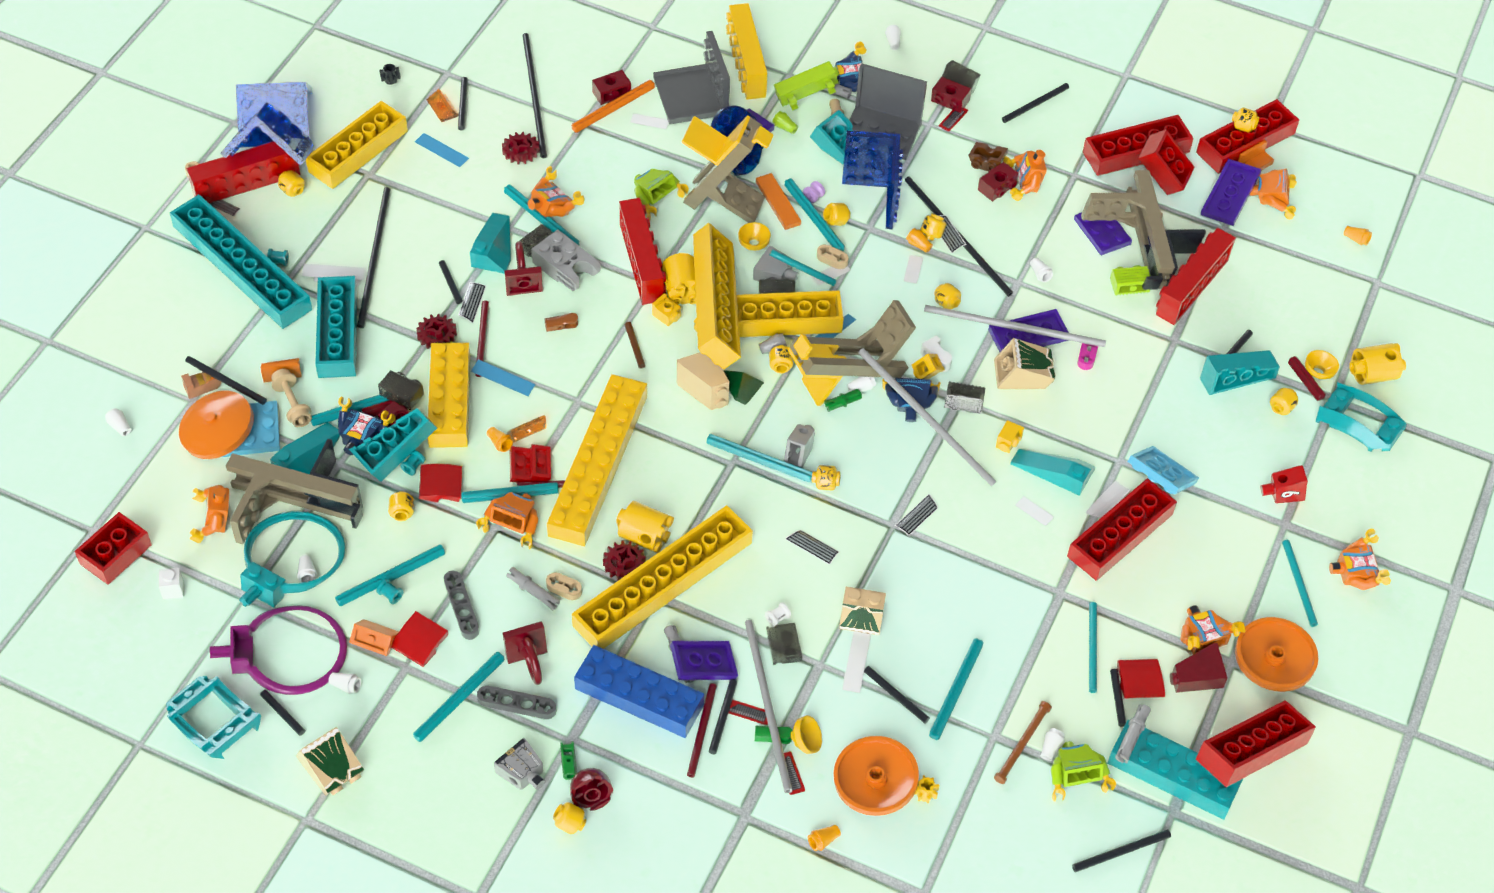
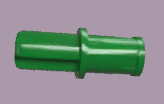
[824,389,862,412]

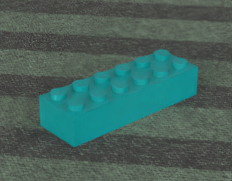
[315,276,357,378]
[1107,720,1244,820]

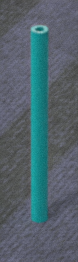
[1282,540,1318,627]
[1089,602,1097,693]

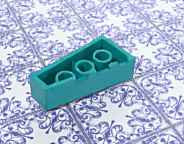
[1200,350,1280,395]
[349,408,437,482]

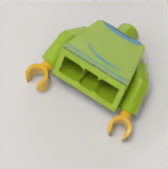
[634,169,689,220]
[1051,741,1116,802]

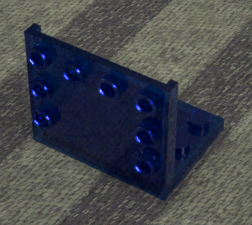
[235,82,313,148]
[220,102,314,166]
[842,130,903,230]

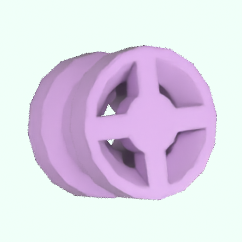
[803,181,825,203]

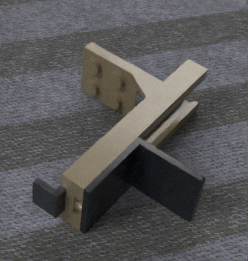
[1081,170,1206,290]
[226,439,363,544]

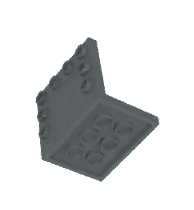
[653,30,730,125]
[849,63,927,160]

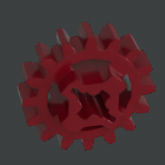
[502,132,540,165]
[416,314,457,349]
[603,540,646,581]

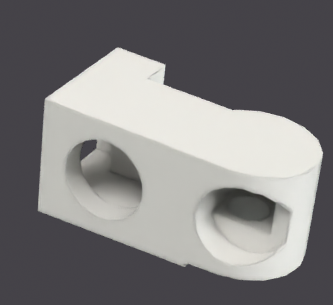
[920,335,952,373]

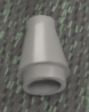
[758,333,787,354]

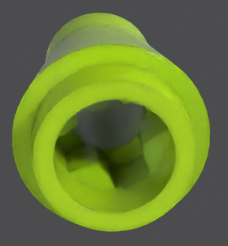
[772,111,798,134]

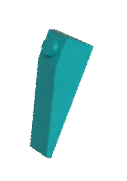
[810,110,874,178]
[470,212,511,274]
[270,422,340,474]
[1010,449,1096,496]

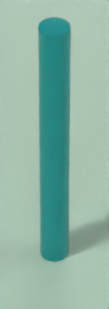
[769,249,837,286]

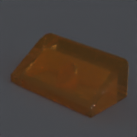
[426,89,459,122]
[507,415,546,443]

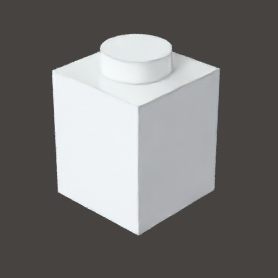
[158,568,184,599]

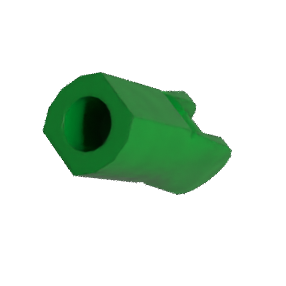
[754,725,793,744]
[560,741,577,780]

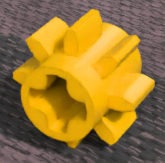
[915,775,939,803]

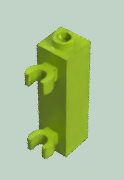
[774,61,839,111]

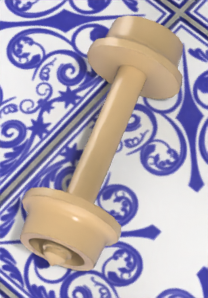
[271,369,312,427]

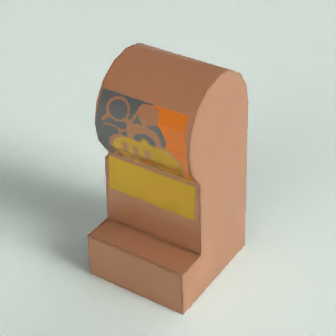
[181,369,221,399]

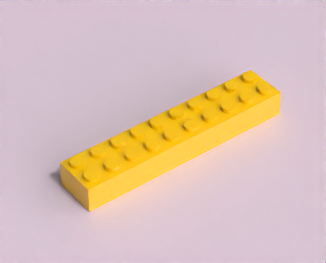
[693,223,741,369]
[547,374,647,547]
[572,505,753,649]

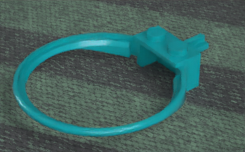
[239,511,346,608]

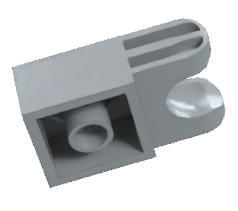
[532,230,601,291]

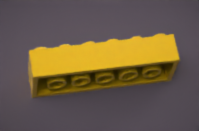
[726,3,767,100]
[305,101,408,189]
[737,290,844,337]
[428,343,470,448]

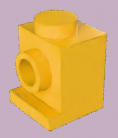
[652,293,681,327]
[911,354,945,379]
[996,420,1025,453]

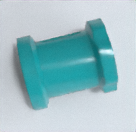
[267,248,289,266]
[400,450,426,476]
[376,579,404,605]

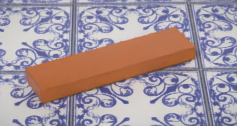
[756,173,801,230]

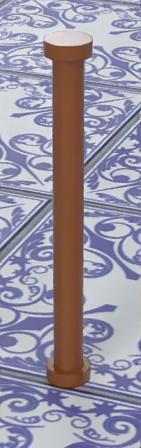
[994,701,1052,784]

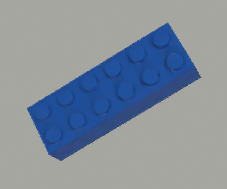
[574,645,705,739]

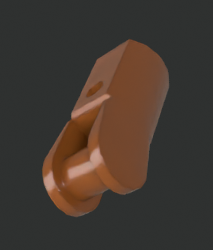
[544,313,578,332]

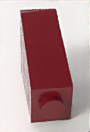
[1169,643,1228,693]

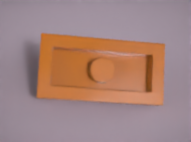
[1238,140,1274,171]
[260,358,302,383]
[349,619,399,656]

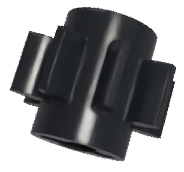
[379,64,401,85]

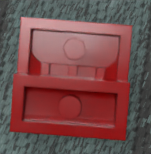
[509,444,551,483]
[419,464,462,503]
[391,611,448,667]
[1117,659,1165,699]

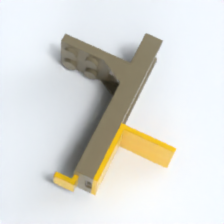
[682,115,774,223]
[787,300,916,406]

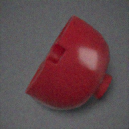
[570,768,614,811]

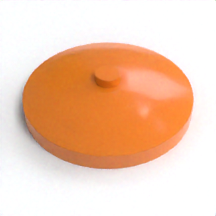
[179,391,254,459]
[1235,617,1318,692]
[833,736,919,816]

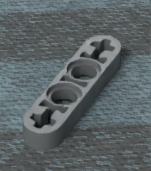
[443,570,479,640]
[477,685,557,719]

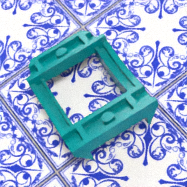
[1316,382,1407,452]
[166,676,261,759]

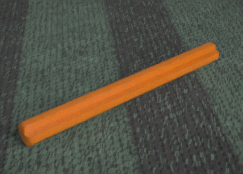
[571,80,655,133]

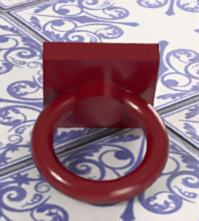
[504,241,543,296]
[502,621,548,685]

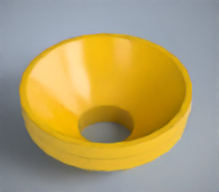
[738,222,771,251]
[1305,350,1339,379]
[791,715,822,754]

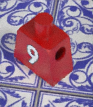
[1260,465,1308,504]

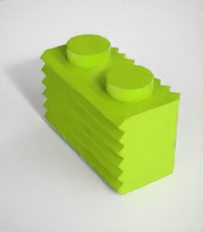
[1110,265,1151,296]

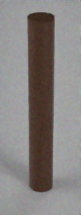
[624,322,646,369]

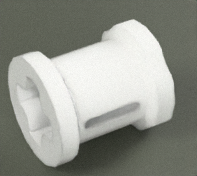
[764,602,791,628]

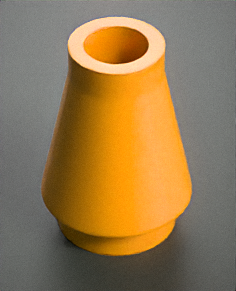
[1344,226,1372,246]
[906,228,933,253]
[486,427,513,452]
[808,825,841,851]

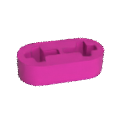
[1077,343,1098,370]

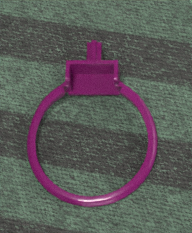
[210,605,347,695]

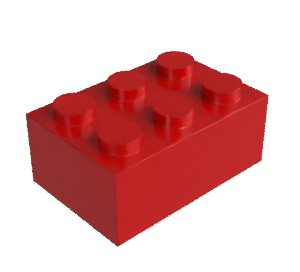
[1139,130,1195,195]
[75,512,152,585]

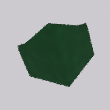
[723,370,764,405]

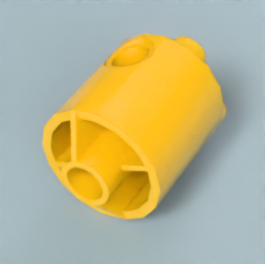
[661,253,696,304]
[1349,343,1406,385]
[616,501,674,553]

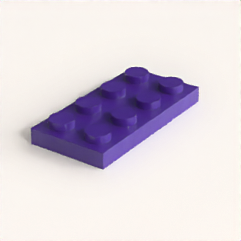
[1201,159,1261,226]
[988,309,1069,352]

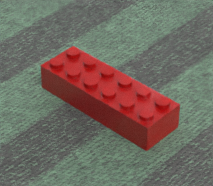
[1196,99,1300,174]
[1082,115,1194,176]
[186,137,301,204]
[619,198,666,305]
[1156,227,1236,325]
[1067,478,1177,581]
[1196,700,1316,787]

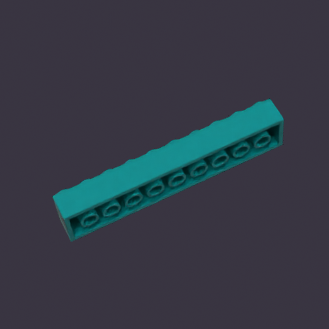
[169,194,312,329]

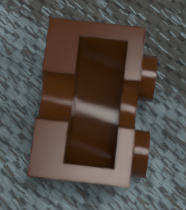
[968,142,1008,171]

